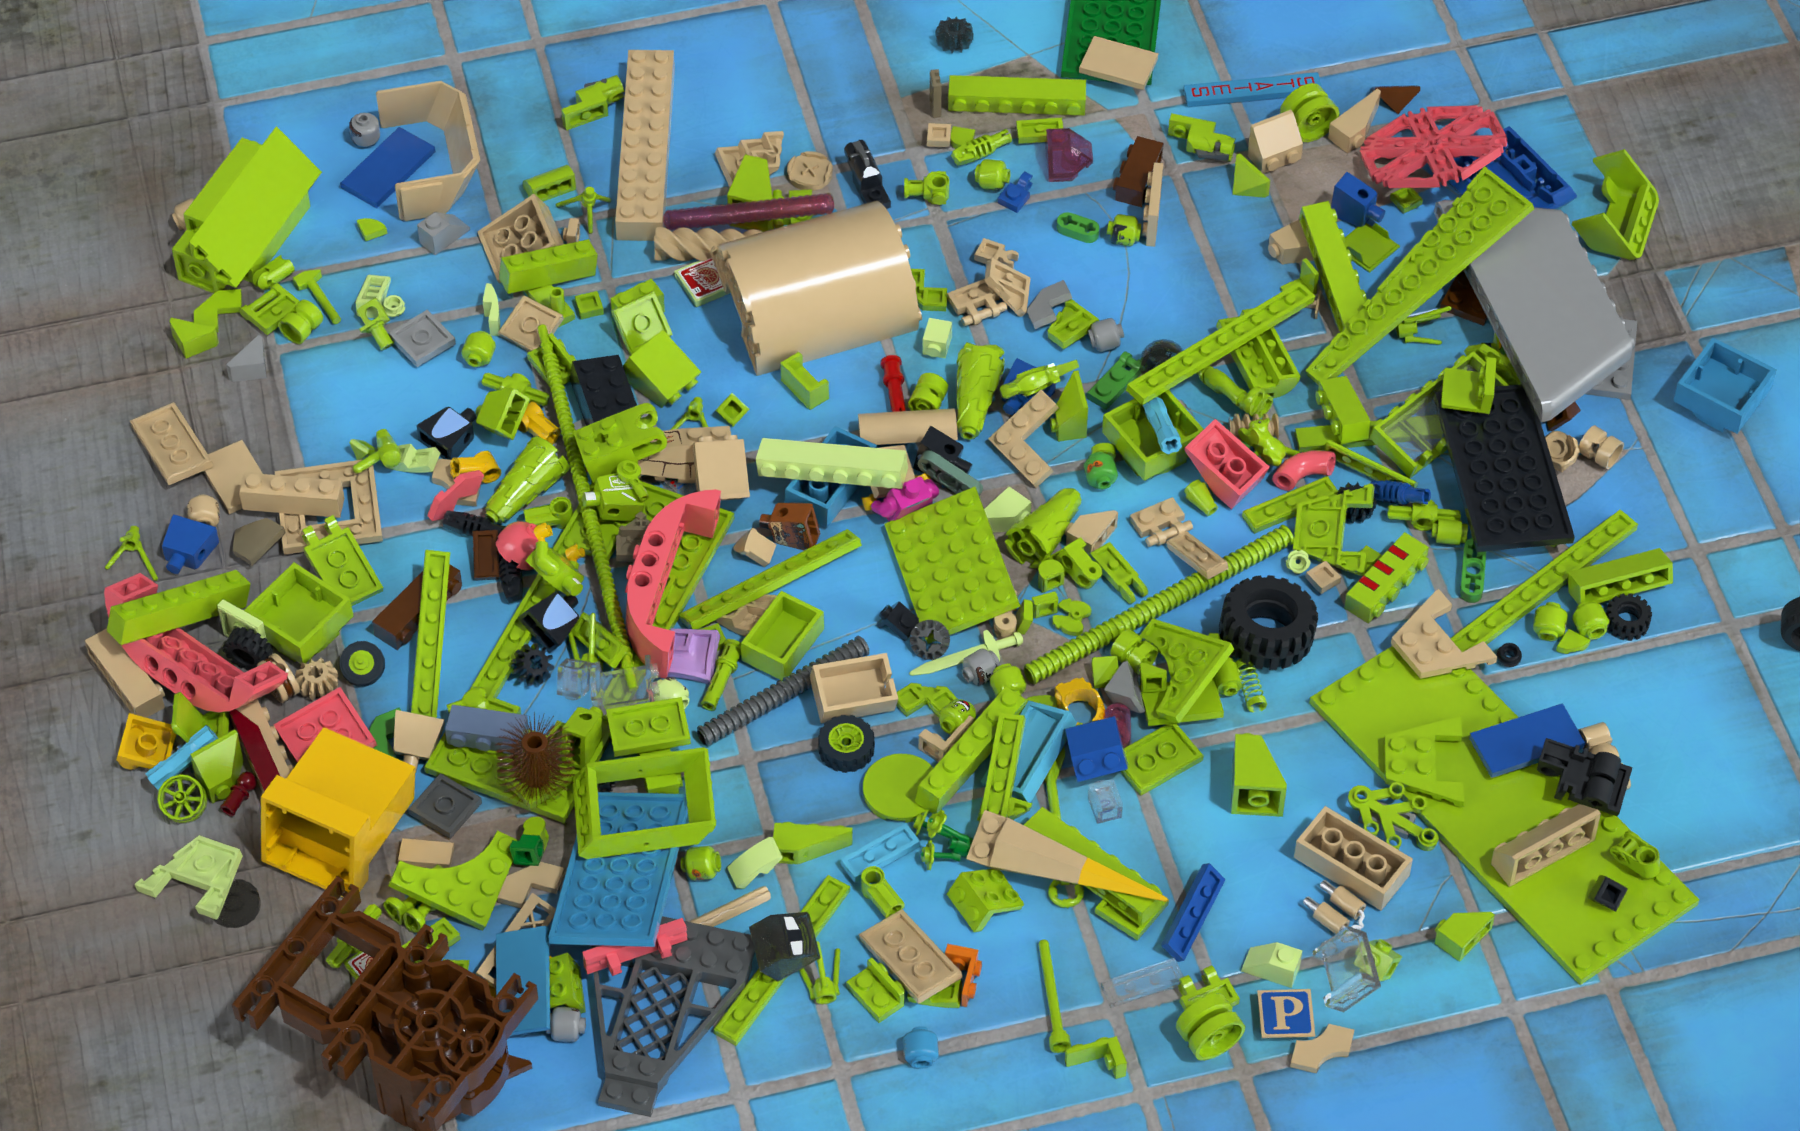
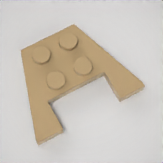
[1391,589,1497,679]

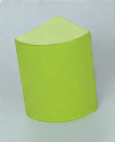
[522,165,576,202]

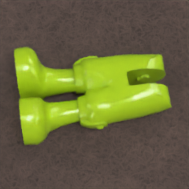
[383,864,443,933]

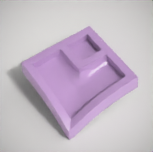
[667,628,720,685]

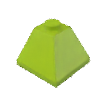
[1050,370,1088,442]
[190,729,244,804]

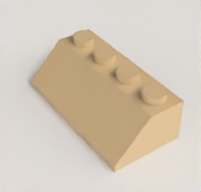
[1491,804,1601,887]

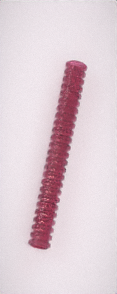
[663,193,834,231]

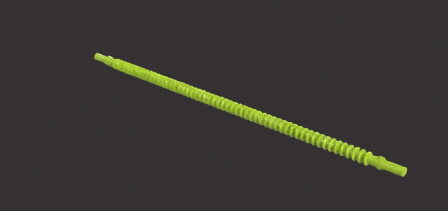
[537,324,639,693]

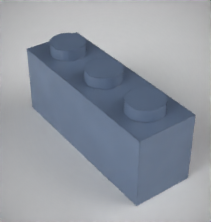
[445,705,529,754]

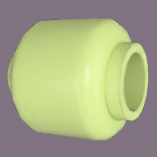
[652,677,690,710]

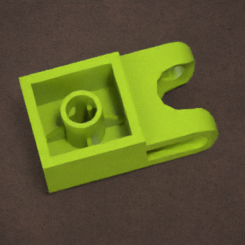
[573,403,667,483]

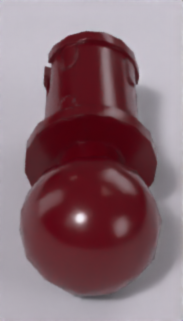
[220,772,257,817]

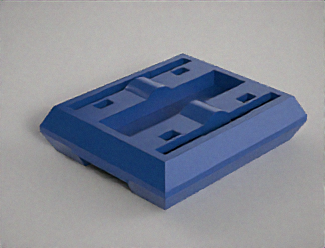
[1447,126,1577,209]

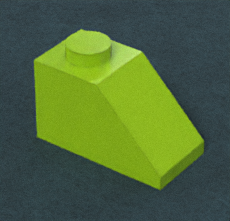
[1435,912,1495,962]

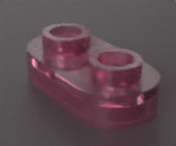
[1105,703,1131,748]

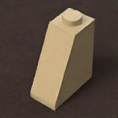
[1268,219,1314,264]

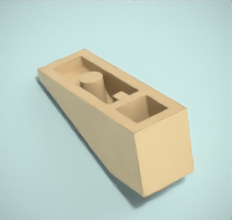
[1328,89,1381,153]

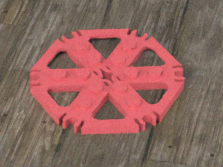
[1360,105,1508,188]

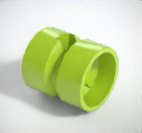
[278,299,323,344]
[908,373,948,411]
[1110,629,1158,675]

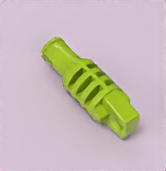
[951,129,1012,166]

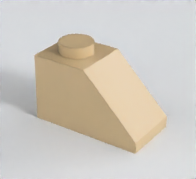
[1065,510,1118,555]

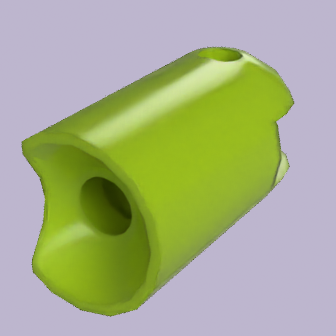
[253,255,295,290]

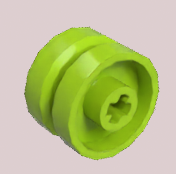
[1280,83,1340,142]
[1175,993,1245,1061]

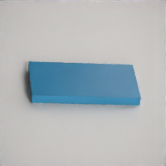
[496,926,550,1036]

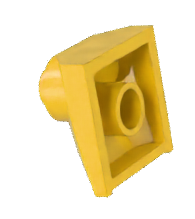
[116,713,176,770]

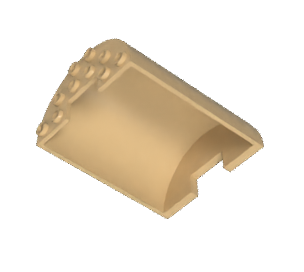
[711,201,922,376]

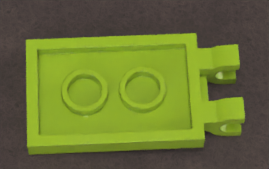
[302,515,383,606]

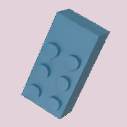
[785,426,877,528]

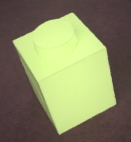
[923,318,952,359]

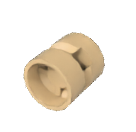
[1578,425,1624,469]

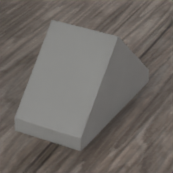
[226,335,267,382]
[1104,661,1145,713]

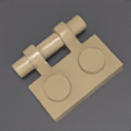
[947,279,1007,327]
[1129,497,1193,547]

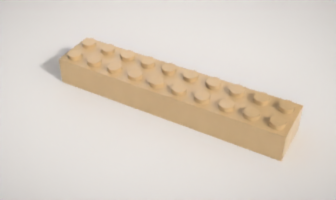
[615,50,675,241]

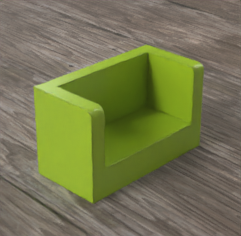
[780,352,829,410]

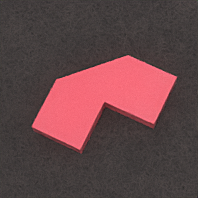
[427,470,484,521]

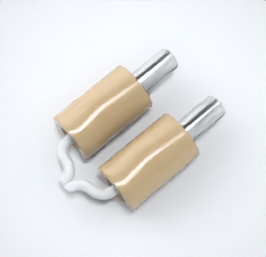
[1303,880,1366,936]

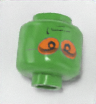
[1084,452,1118,489]

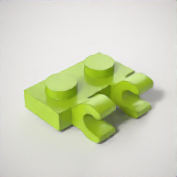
[1178,965,1240,1011]

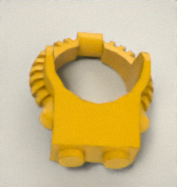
[1055,677,1105,726]

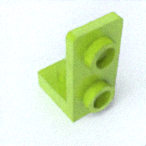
[1065,1036,1127,1079]

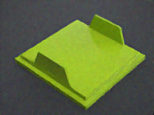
[1344,223,1400,273]

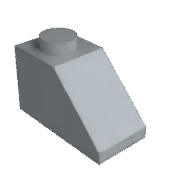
[417,212,470,255]

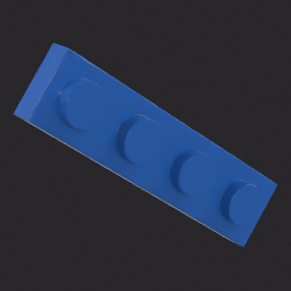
[1161,863,1226,962]

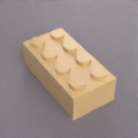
[1294,806,1413,911]

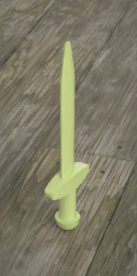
[909,630,1023,676]

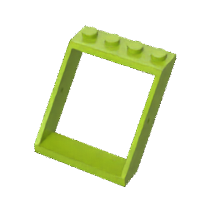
[573,747,716,859]

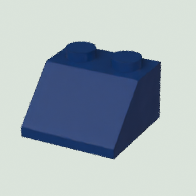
[1065,716,1128,782]

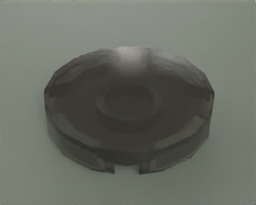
[212,879,261,928]

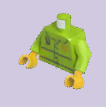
[525,523,585,596]

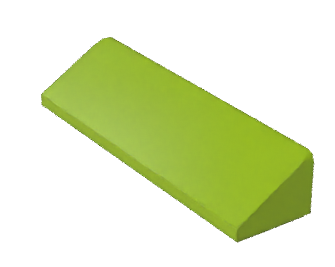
[1325,440,1418,488]

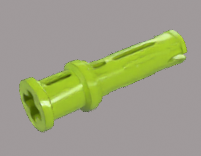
[701,639,741,711]

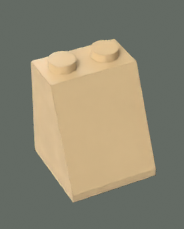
[693,435,750,500]

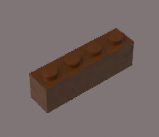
[372,564,462,650]

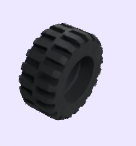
[1219,575,1318,670]

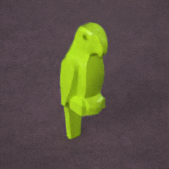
[999,359,1079,399]

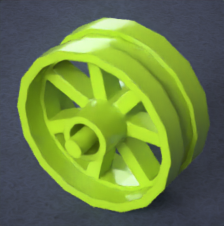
[157,774,208,824]

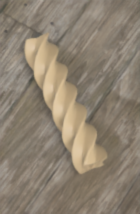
[654,227,762,261]

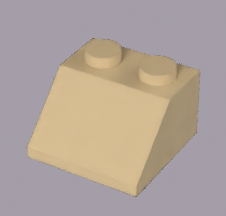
[1248,110,1303,174]

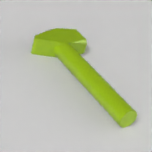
[292,269,341,324]

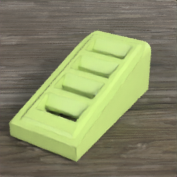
[356,275,391,318]

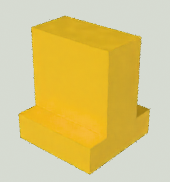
[261,727,415,897]

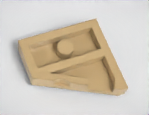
[984,258,1031,317]

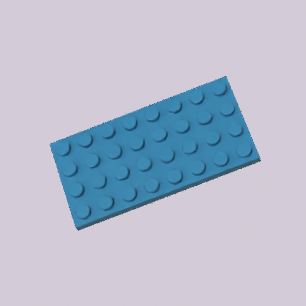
[548,792,688,947]

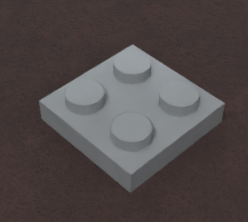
[388,310,456,367]

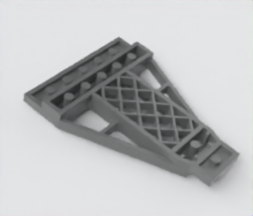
[591,916,758,1117]

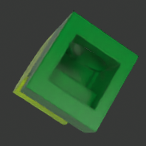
[509,817,549,866]

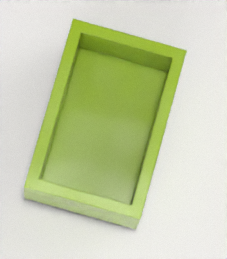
[741,591,824,681]

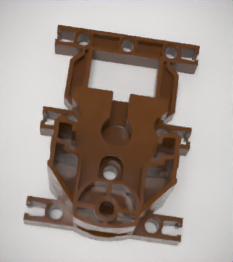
[232,876,538,1131]

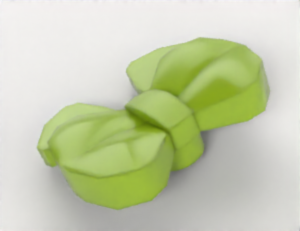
[1052,598,1092,636]

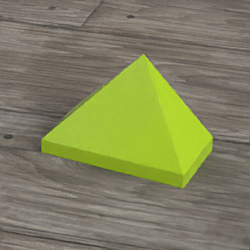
[1233,153,1270,198]

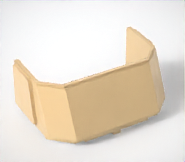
[376,81,480,221]

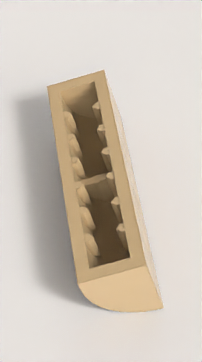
[858,408,958,445]

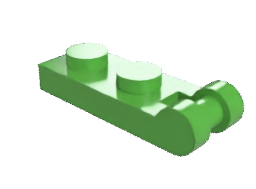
[1087,351,1146,410]

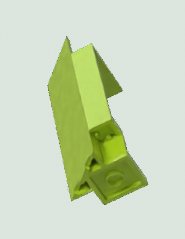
[172,126,322,293]

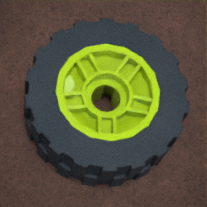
[818,715,875,773]

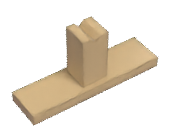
[1305,290,1321,319]

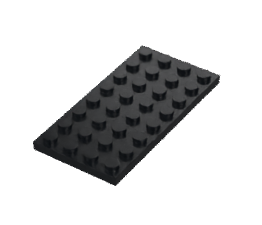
[1434,384,1575,552]

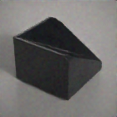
[1588,875,1628,912]

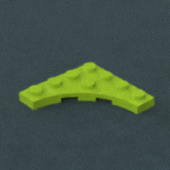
[1139,618,1234,724]
[388,830,519,931]

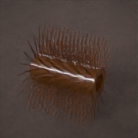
[496,712,575,807]

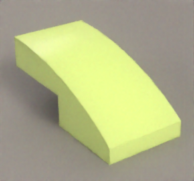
[483,283,501,336]
[385,444,441,473]
[727,837,783,889]

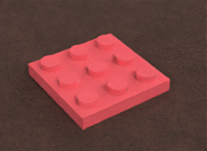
[273,687,377,763]

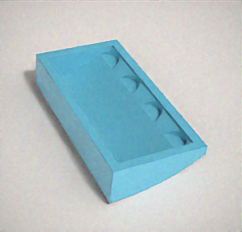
[980,700,1077,803]

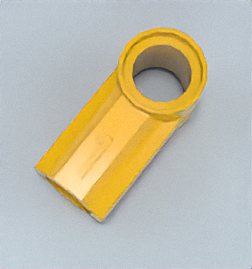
[518,401,561,445]
[450,451,502,483]

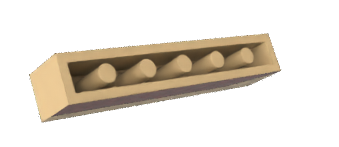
[229,699,293,794]

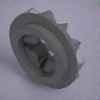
[910,620,950,660]

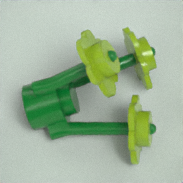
[913,809,973,870]

